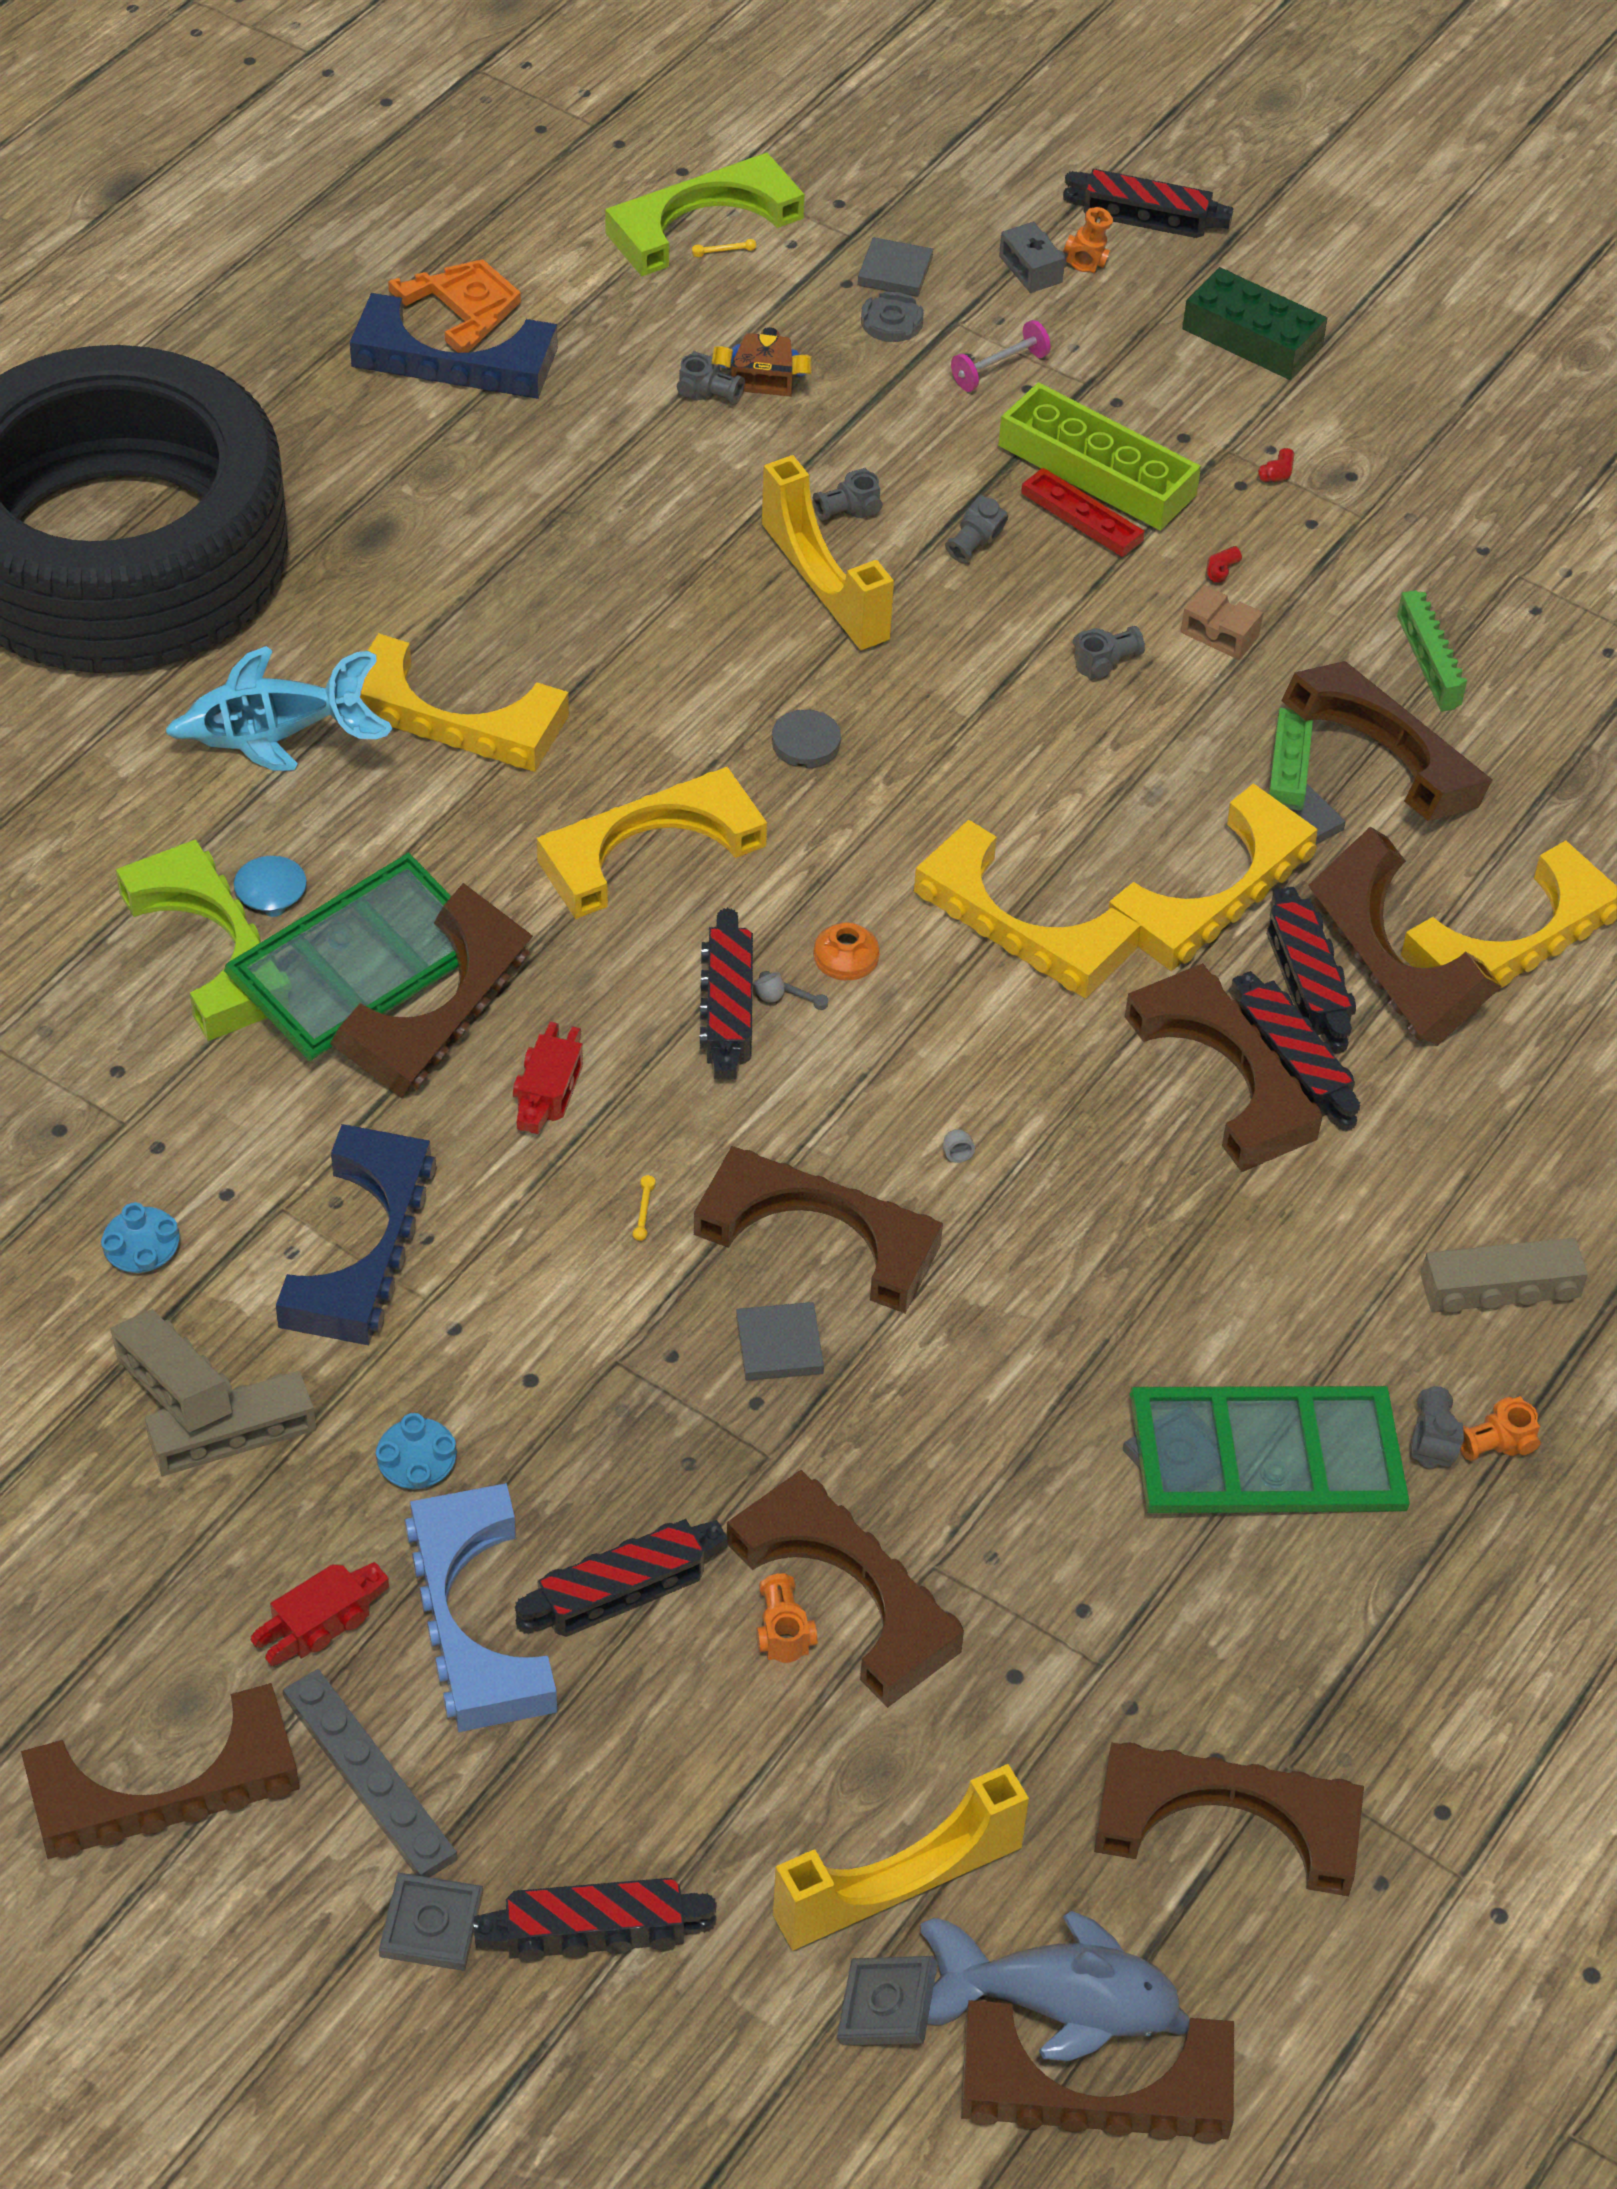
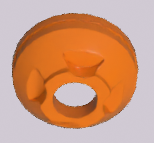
[813,922,880,981]

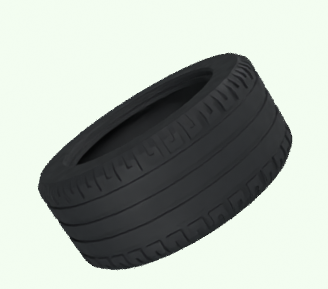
[0,345,288,673]

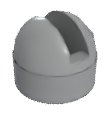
[753,972,785,1003]
[943,1129,975,1163]

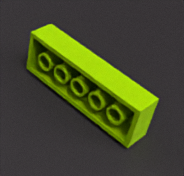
[998,382,1201,531]

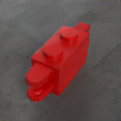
[513,1021,583,1134]
[250,1562,389,1666]

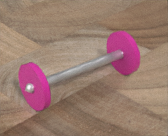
[951,320,1051,392]

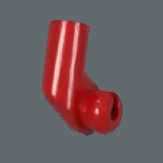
[1258,448,1295,483]
[1206,546,1242,583]

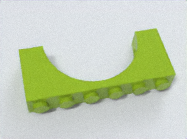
[605,152,805,277]
[116,839,292,1041]

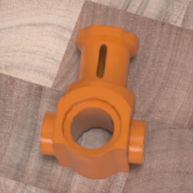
[1063,207,1113,273]
[1460,1396,1541,1461]
[756,1573,818,1663]

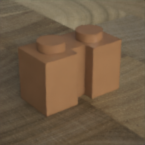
[1181,585,1263,660]

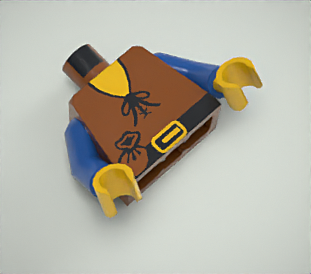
[711,327,812,397]

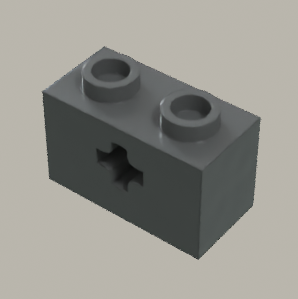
[999,221,1066,293]

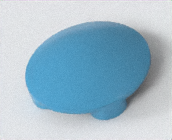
[234,856,307,917]
[101,1202,180,1273]
[376,1413,457,1489]

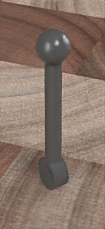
[759,971,828,1010]

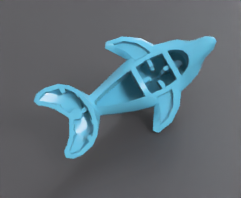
[166,646,392,771]

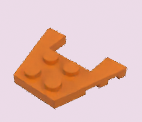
[388,259,521,353]

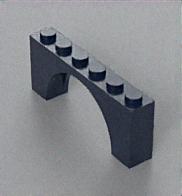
[350,293,558,399]
[276,1124,436,1346]

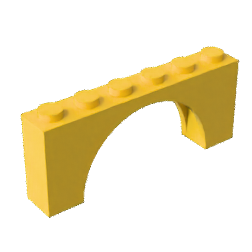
[762,455,894,651]
[360,633,569,772]
[537,767,767,919]
[1109,783,1318,972]
[914,819,1141,999]
[1401,840,1617,988]
[773,1764,1029,1951]

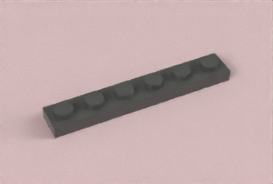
[283,1669,458,1877]

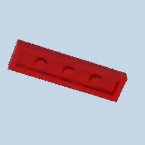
[1021,468,1145,557]

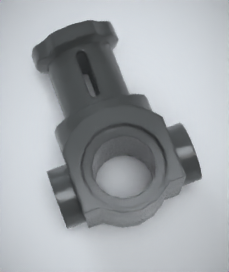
[676,351,745,404]
[812,467,883,521]
[945,494,1008,563]
[1073,626,1145,680]
[1411,1386,1464,1468]

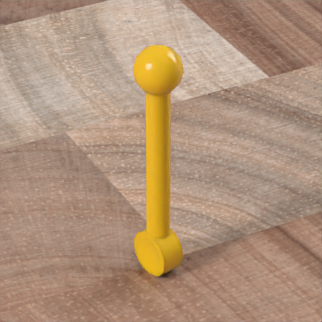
[692,239,757,257]
[632,1175,656,1241]

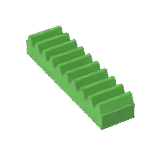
[1397,590,1467,712]
[1269,708,1313,810]

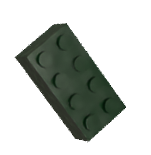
[1182,267,1328,381]

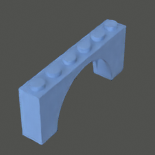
[404,1483,557,1732]

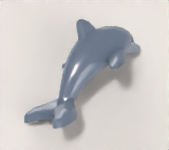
[920,1911,1189,2061]

